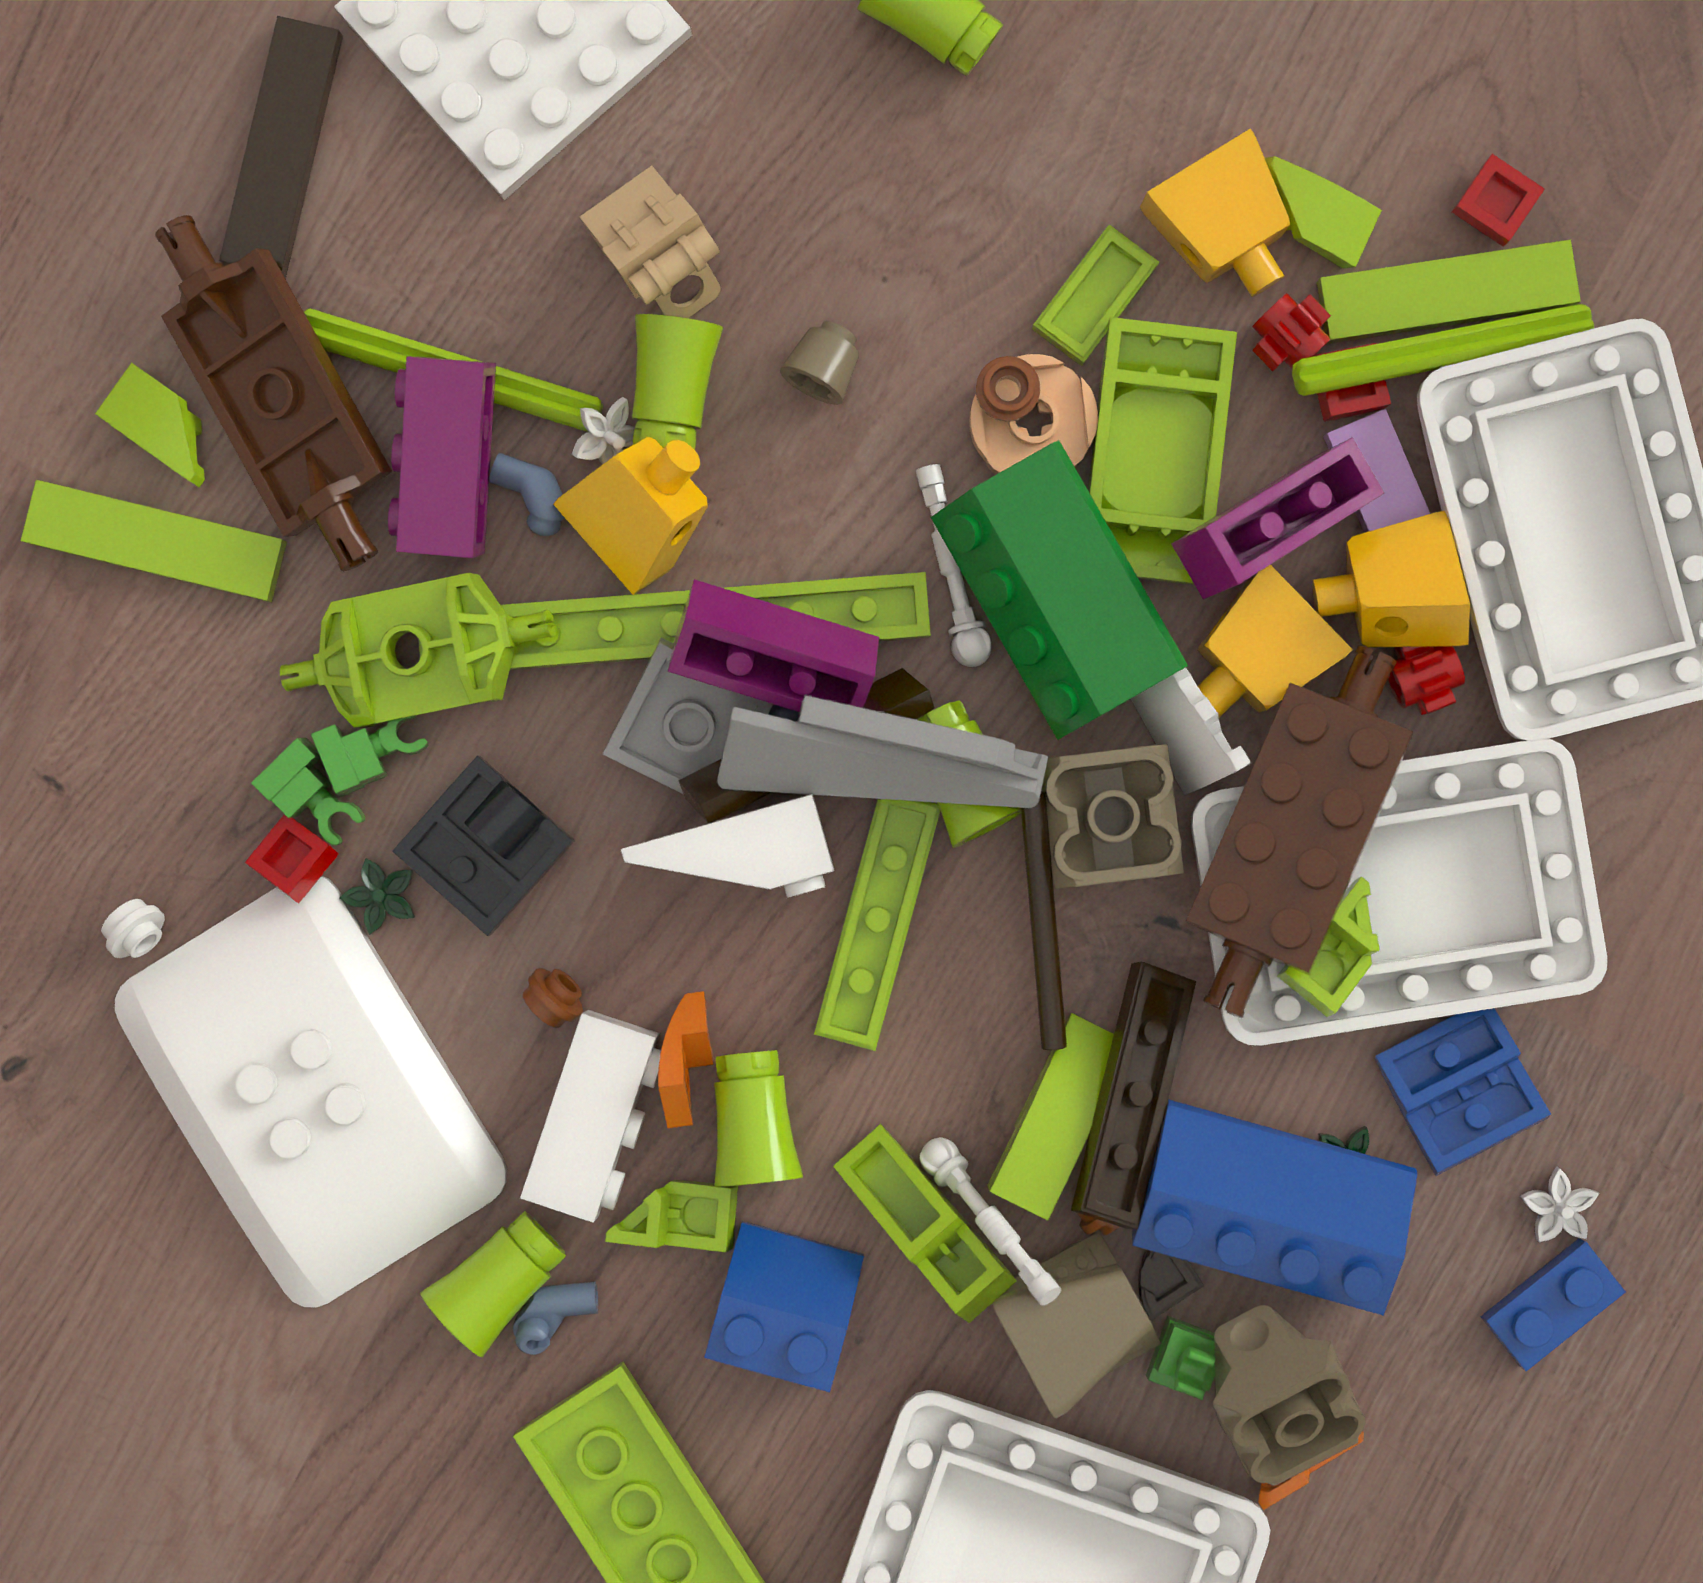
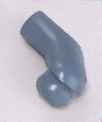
[489,453,565,536]
[513,1281,598,1355]

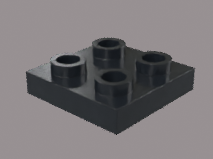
[392,756,575,936]

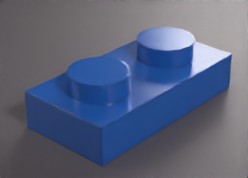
[1480,1238,1626,1371]

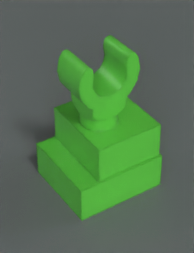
[311,716,429,797]
[251,738,365,845]
[1146,1316,1215,1400]

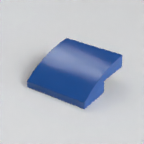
[1375,1008,1551,1176]

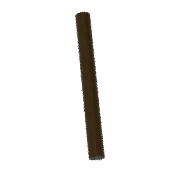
[1021,791,1067,1050]

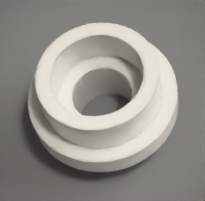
[101,899,165,958]

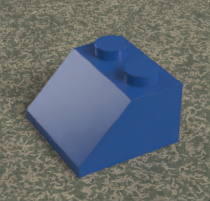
[704,1221,864,1392]

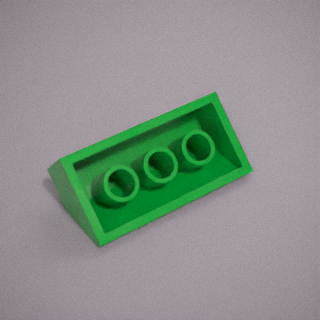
[930,440,1188,740]

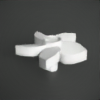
[572,397,635,464]
[1520,1166,1599,1242]

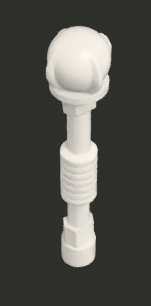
[916,464,991,667]
[920,1137,1061,1306]

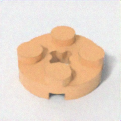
[969,354,1098,474]

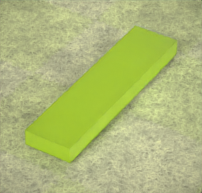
[1317,239,1581,344]
[21,480,287,603]
[814,799,940,1051]

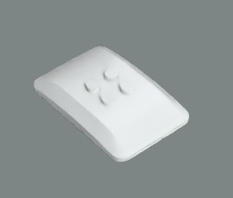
[1417,319,1703,741]
[1191,739,1607,1046]
[115,876,507,1308]
[841,1390,1270,1583]

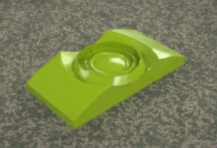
[1088,317,1237,585]

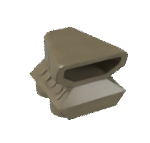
[1041,744,1184,889]
[993,1231,1161,1418]
[1213,1305,1366,1486]

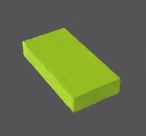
[1032,224,1159,366]

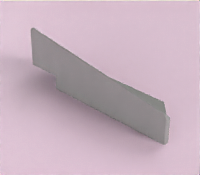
[717,695,1048,808]

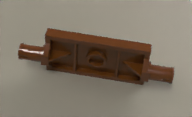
[155,215,392,572]
[1186,646,1413,1018]

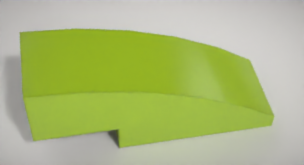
[987,1012,1114,1221]
[833,1124,1017,1323]

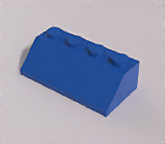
[1132,1099,1417,1316]

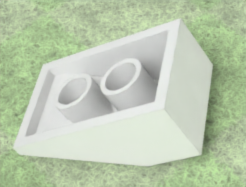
[621,795,835,898]

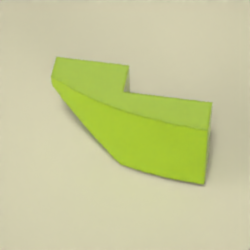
[1265,156,1382,268]
[95,362,205,488]
[1277,876,1380,1017]
[605,1180,738,1252]

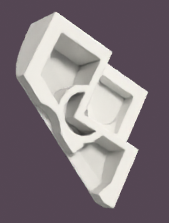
[1131,667,1251,795]

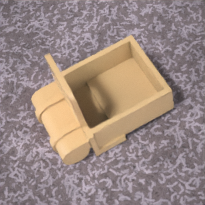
[580,165,721,318]

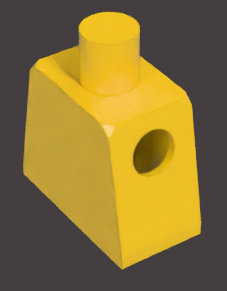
[1140,128,1290,297]
[553,437,708,595]
[1312,511,1470,647]
[1198,565,1353,718]

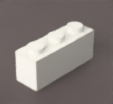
[520,1010,661,1223]

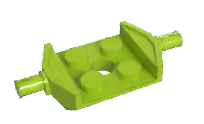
[280,573,556,728]

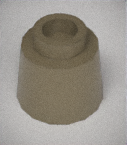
[780,321,859,405]

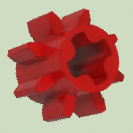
[1252,293,1331,372]
[1387,646,1465,715]

